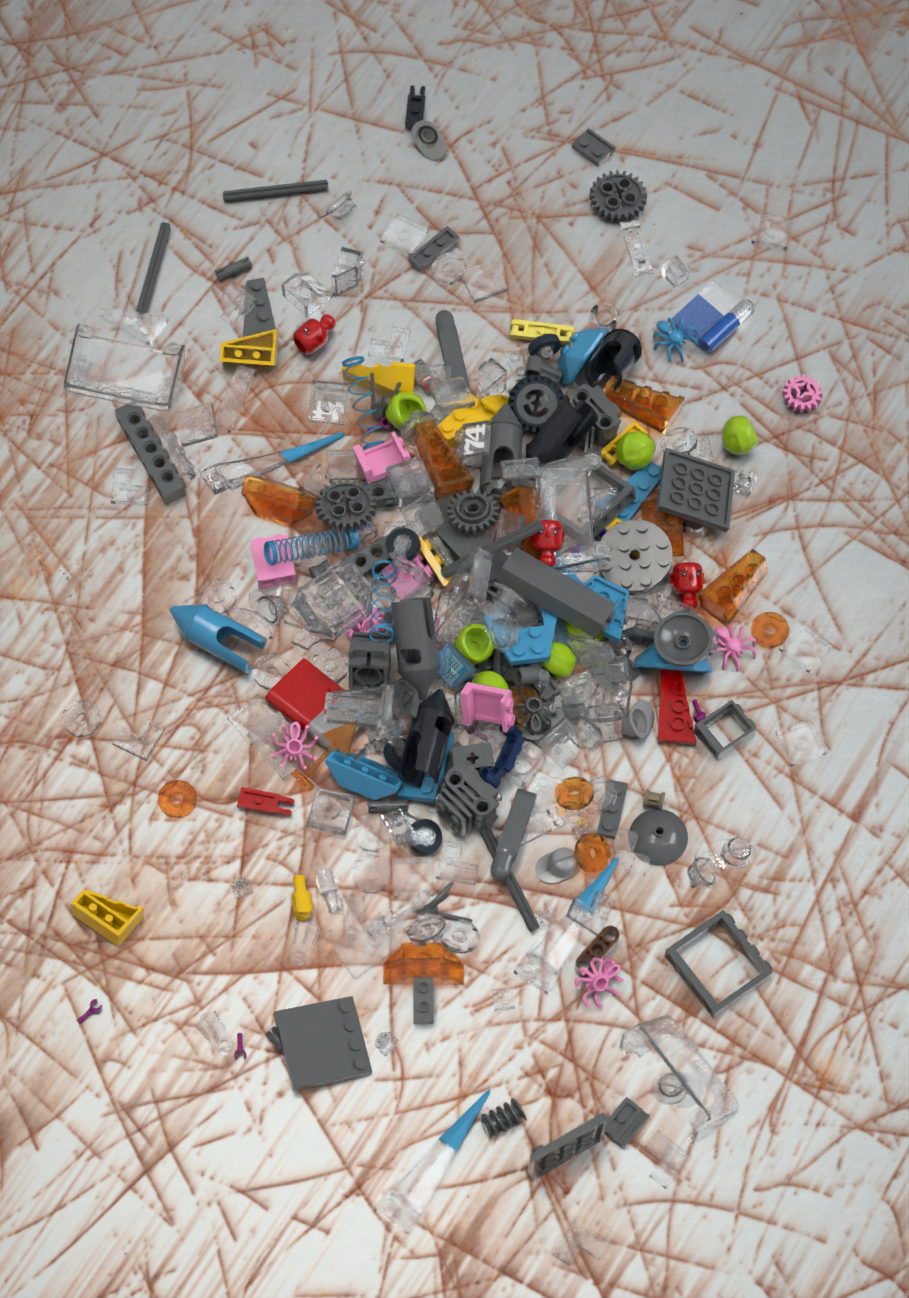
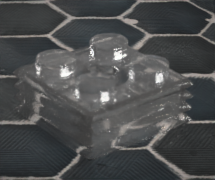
[307,787,355,836]

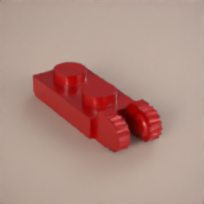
[237,787,295,817]

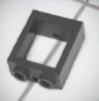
[694,700,756,761]

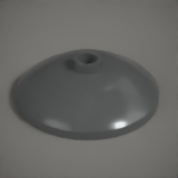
[654,612,712,666]
[629,809,688,866]

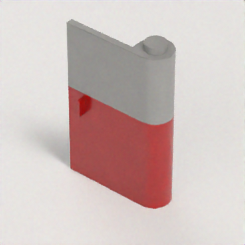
[265,658,374,753]

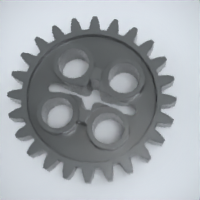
[589,170,647,223]
[315,478,377,533]

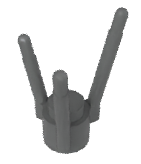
[370,372,401,419]

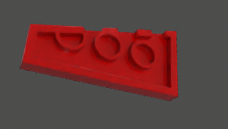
[657,669,697,745]

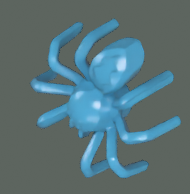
[653,317,699,362]

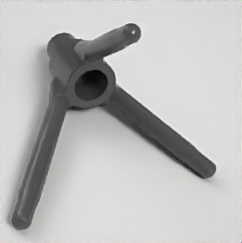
[417,881,472,923]

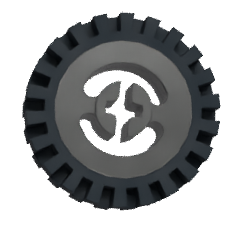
[508,375,565,433]

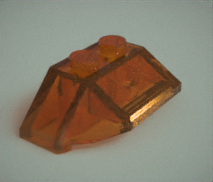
[241,475,317,527]
[640,489,684,557]
[383,942,464,985]

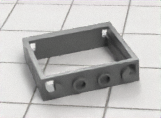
[534,454,636,546]
[664,910,773,1019]

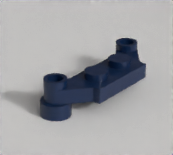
[479,723,525,789]

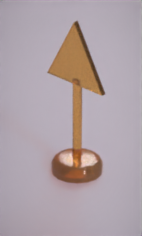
[290,720,357,792]

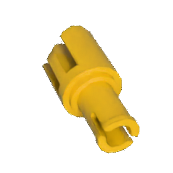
[291,875,313,921]

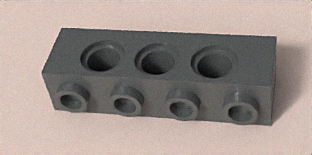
[339,525,410,588]

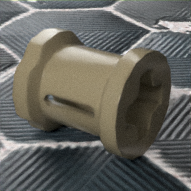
[643,789,665,810]

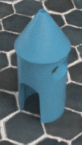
[170,604,267,673]

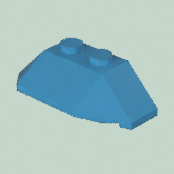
[557,328,610,387]
[634,642,712,673]
[325,750,404,800]

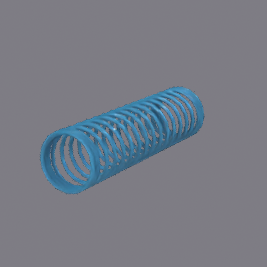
[264,527,360,565]

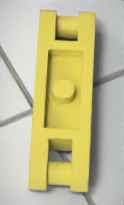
[508,319,575,346]

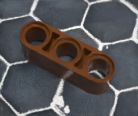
[575,925,620,978]

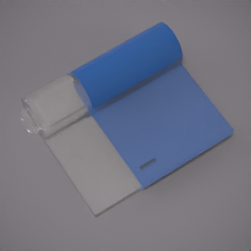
[672,280,754,354]

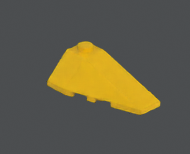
[342,362,415,398]

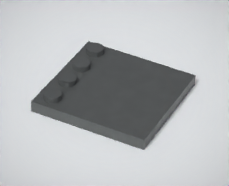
[657,448,735,532]
[273,996,372,1091]
[528,1113,608,1182]

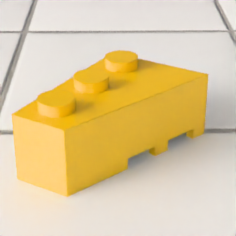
[219,328,279,366]
[434,394,495,451]
[71,889,144,947]

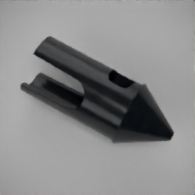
[585,329,642,391]
[524,396,598,480]
[397,689,455,788]

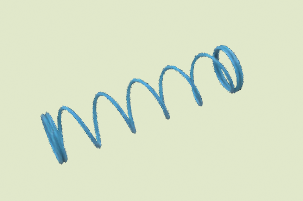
[342,356,385,450]
[369,560,397,642]

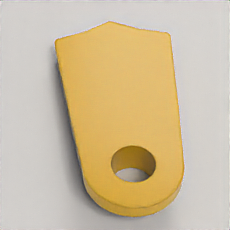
[479,394,508,414]

